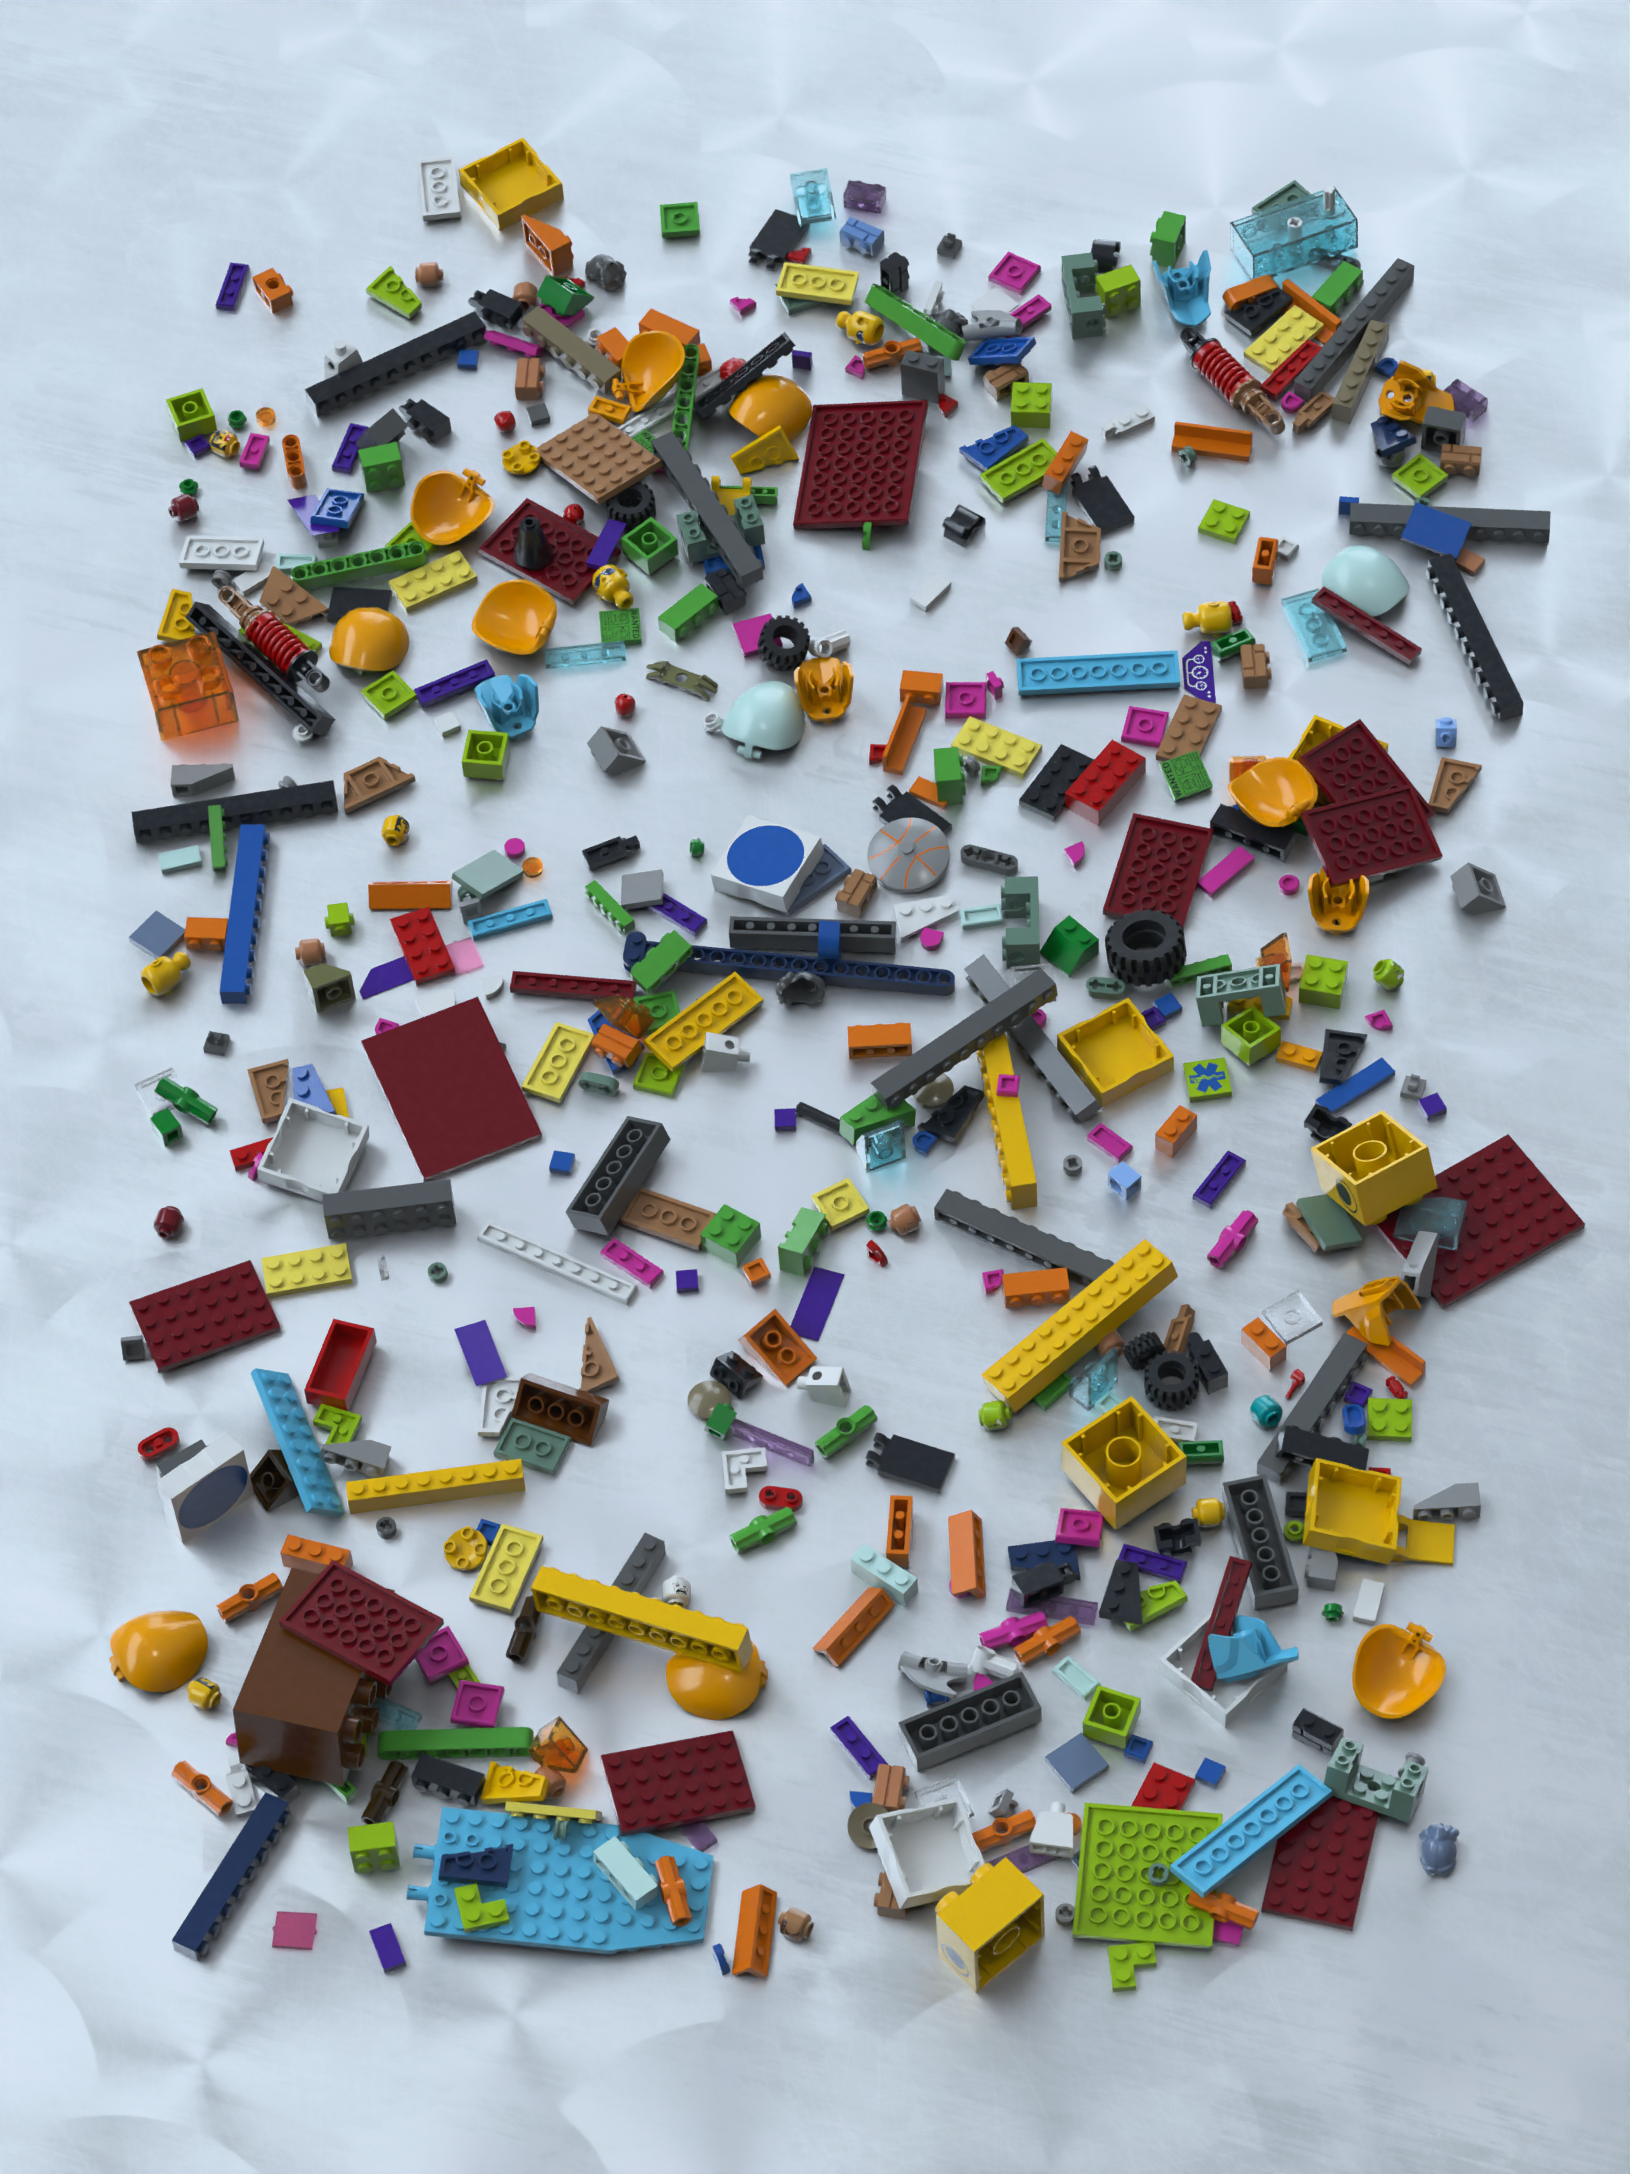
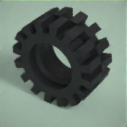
[1123,1332,1166,1370]

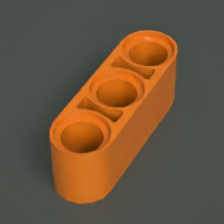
[1222,274,1280,311]
[282,434,307,489]

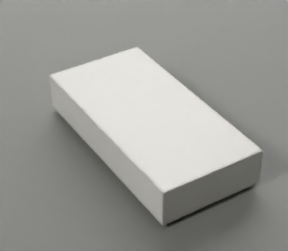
[232,561,272,596]
[910,573,951,611]
[1353,1578,1385,1625]

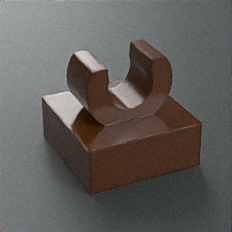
[1005,627,1032,656]

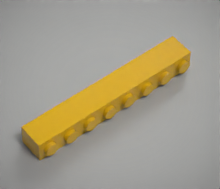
[346,1459,526,1514]

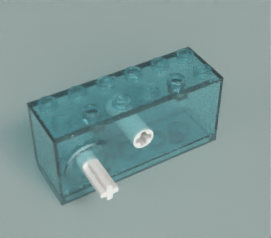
[1230,186,1358,280]

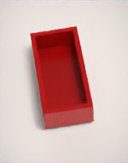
[1065,739,1146,826]
[304,1318,377,1411]

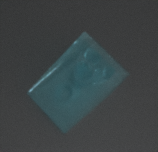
[790,168,836,225]
[856,1119,906,1173]
[1393,1197,1467,1251]
[1069,1347,1118,1412]

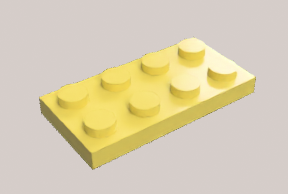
[776,262,859,306]
[1243,305,1324,375]
[389,550,478,613]
[951,716,1042,778]
[521,1022,595,1103]
[261,1243,353,1298]
[469,1524,543,1614]
[505,1801,602,1824]

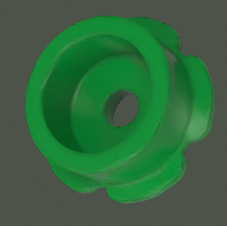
[228,410,247,428]
[179,479,198,497]
[690,838,704,858]
[866,1211,888,1231]
[1322,1603,1344,1622]

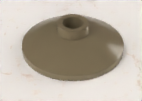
[847,1803,888,1849]

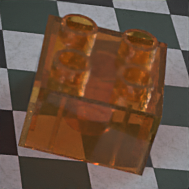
[137,631,239,741]

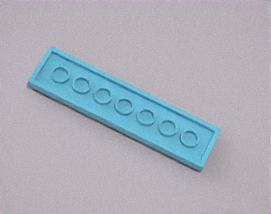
[1016,650,1180,696]
[251,1368,345,1518]
[1170,1764,1332,1898]

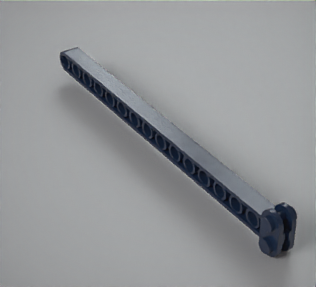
[623,931,955,996]

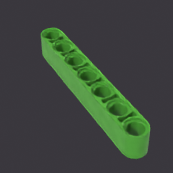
[865,284,967,361]
[672,344,700,451]
[291,541,428,591]
[377,1727,534,1760]

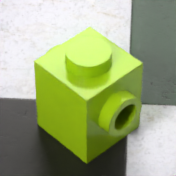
[324,902,355,937]

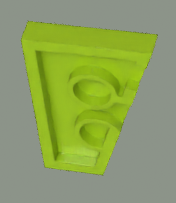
[366,265,422,319]
[1123,1581,1188,1631]

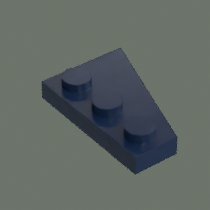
[1370,417,1417,458]
[1008,1540,1080,1580]
[438,1844,513,1888]

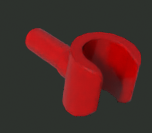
[1285,1369,1305,1399]

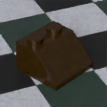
[250,1449,299,1512]

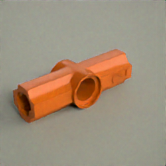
[862,337,923,369]
[216,1573,283,1623]
[1014,1616,1081,1666]
[171,1760,233,1817]
[972,1809,1036,1852]
[655,1855,692,1927]
[1187,1889,1259,1931]

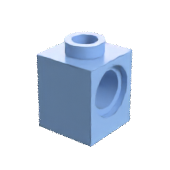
[1108,1161,1141,1201]

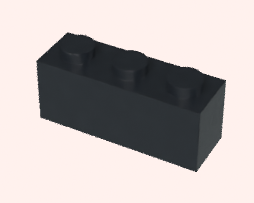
[411,1753,485,1807]

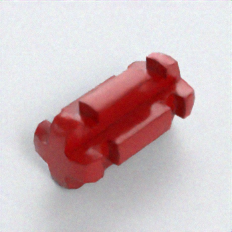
[1227,601,1243,624]
[1385,1376,1408,1399]

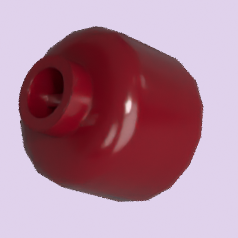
[168,494,199,522]
[153,1206,184,1239]

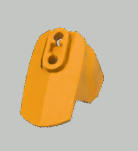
[1378,360,1454,425]
[794,657,854,723]
[1308,868,1369,935]
[1332,1276,1421,1346]

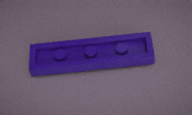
[414,659,495,708]

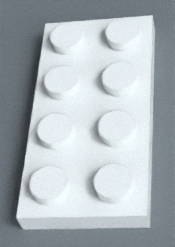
[417,156,461,221]
[179,536,265,571]

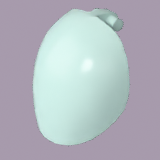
[1322,545,1410,617]
[721,681,805,759]

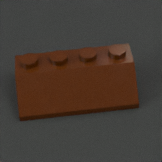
[511,1373,610,1446]

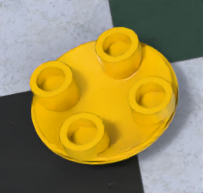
[502,440,541,475]
[443,1526,488,1571]

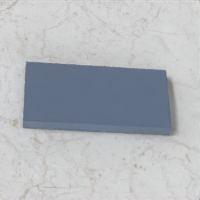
[784,844,852,917]

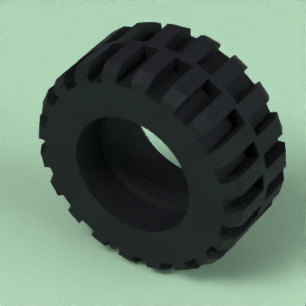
[1105,909,1187,987]

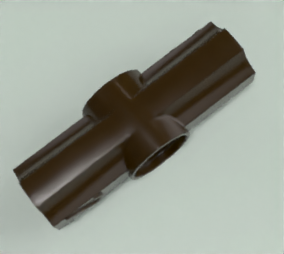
[506,1595,542,1663]
[361,1760,409,1825]

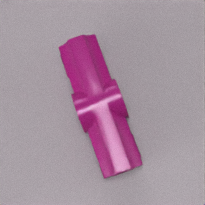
[1207,1210,1258,1268]
[979,1611,1048,1650]

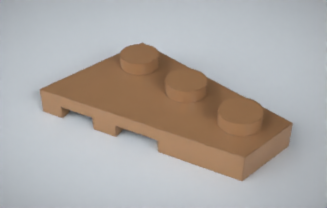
[1428,757,1482,814]
[247,1059,289,1124]

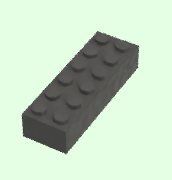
[566,1116,671,1236]
[322,1179,456,1239]
[1222,1474,1299,1610]
[898,1672,1042,1772]

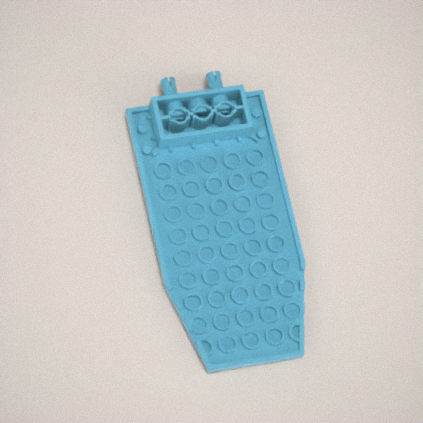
[407,1807,713,1954]

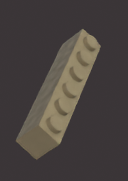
[522,306,621,394]
[1332,320,1389,423]

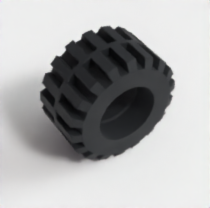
[605,481,656,534]
[757,615,810,671]
[1144,1350,1199,1411]

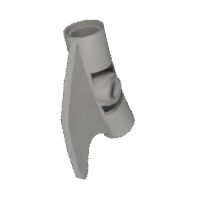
[962,310,1022,342]
[898,1651,968,1698]

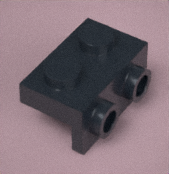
[710,1351,763,1399]

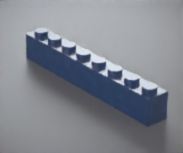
[171,1792,292,1962]

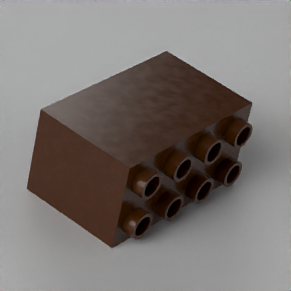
[233,1568,395,1786]

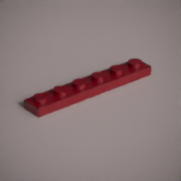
[1311,587,1422,665]
[510,971,637,1003]
[1191,1556,1252,1691]

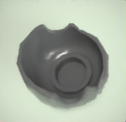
[1374,448,1405,468]

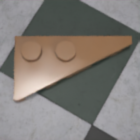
[579,1317,620,1394]

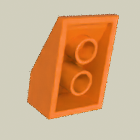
[521,215,574,276]
[738,1309,817,1386]

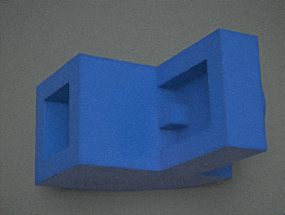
[818,921,841,960]

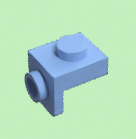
[1435,717,1457,747]

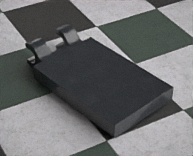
[748,209,810,271]
[1071,465,1135,535]
[872,784,952,835]
[866,1432,955,1494]

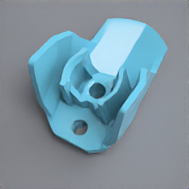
[1153,250,1211,327]
[474,674,539,739]
[1208,1615,1299,1683]

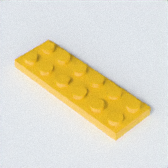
[643,972,764,1072]

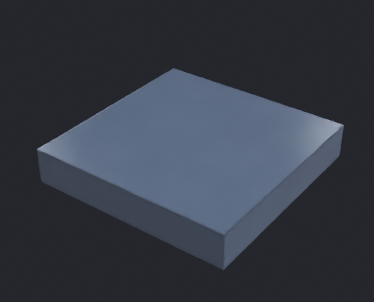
[129,911,185,959]
[1045,1732,1109,1793]

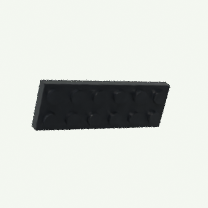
[694,332,796,419]

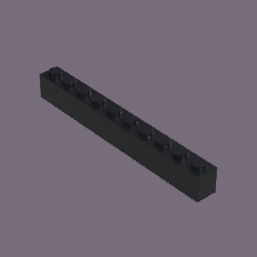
[305,311,486,417]
[1426,553,1524,721]
[185,601,336,736]
[131,780,339,843]

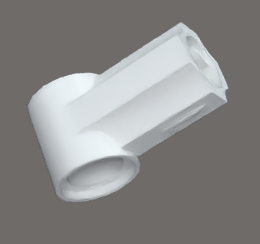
[808,630,851,658]
[969,1645,1018,1679]

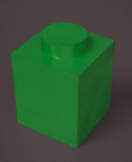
[150,1108,183,1147]
[704,1403,737,1440]

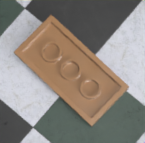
[1156,694,1222,762]
[620,1187,716,1251]

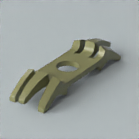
[646,661,718,701]

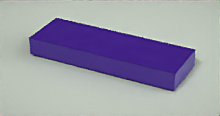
[215,262,250,312]
[332,423,369,474]
[586,519,627,570]
[646,892,708,937]
[1193,1151,1246,1209]
[1118,1544,1188,1584]
[830,1716,888,1780]

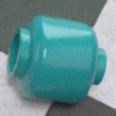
[1250,1395,1283,1428]

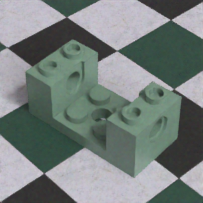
[1061,252,1106,339]
[676,495,765,564]
[1001,876,1040,969]
[1196,964,1286,1027]
[1324,1737,1429,1823]

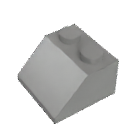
[587,726,646,775]
[1450,863,1506,915]

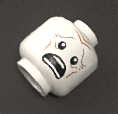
[662,1575,691,1608]

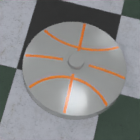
[867,818,950,893]

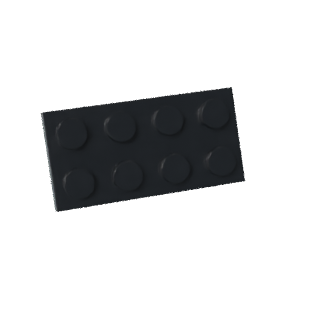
[1019,744,1094,821]

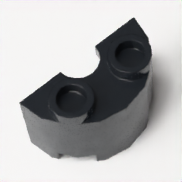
[1091,239,1121,274]
[942,504,986,547]
[1304,1103,1353,1143]
[1153,1518,1202,1557]

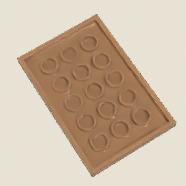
[533,414,663,505]

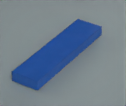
[1315,1058,1395,1115]

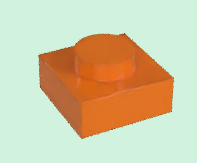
[742,1257,771,1286]

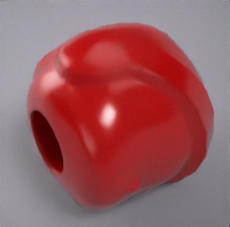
[494,411,516,432]
[562,503,584,526]
[615,693,636,716]

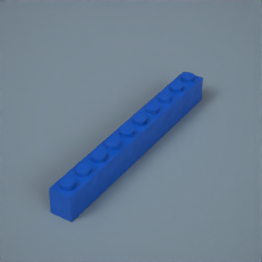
[219,824,270,1004]

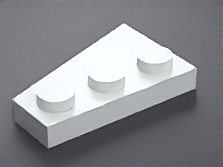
[893,894,958,942]
[478,1376,522,1437]

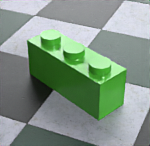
[1312,261,1364,315]
[658,583,719,642]
[630,930,694,995]

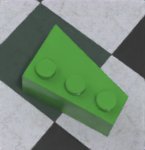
[839,1095,916,1146]
[778,1207,829,1277]

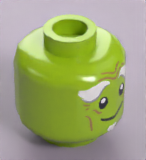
[1373,959,1404,990]
[978,1400,1012,1430]

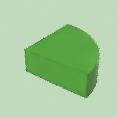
[862,522,872,550]
[981,766,1002,786]

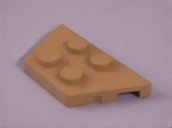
[1059,511,1101,582]
[259,566,328,627]
[344,757,415,814]

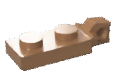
[1292,390,1335,434]
[1282,1202,1322,1252]
[1164,1304,1195,1354]

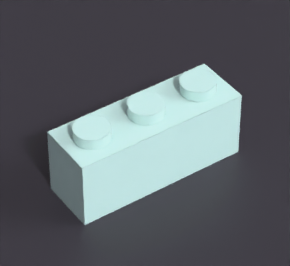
[850,1544,918,1607]
[593,1836,659,1911]

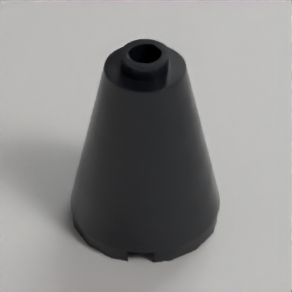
[514,517,553,571]

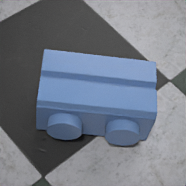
[840,217,885,257]

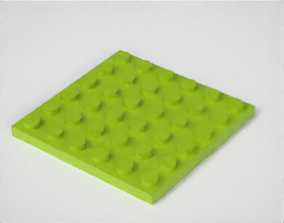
[1072,1802,1223,1949]

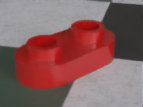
[138,1427,180,1461]
[759,1486,803,1512]

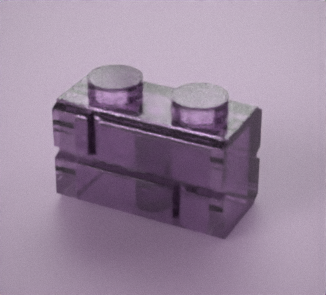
[843,180,886,214]
[1444,379,1488,423]

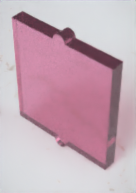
[445,937,483,977]
[272,1911,317,1950]

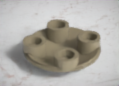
[913,1073,954,1109]
[687,1381,731,1421]

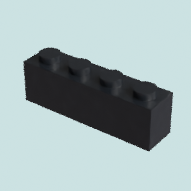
[1210,804,1295,863]
[1275,1425,1369,1471]

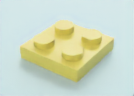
[811,1177,870,1231]

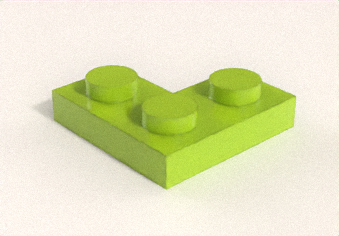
[313,1403,362,1444]
[454,1883,510,1933]
[1108,1942,1157,1992]

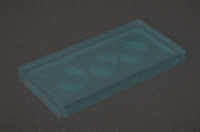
[1281,588,1347,662]

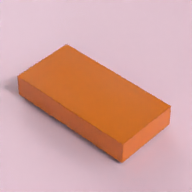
[909,776,948,810]

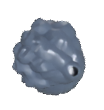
[1419,1823,1459,1876]

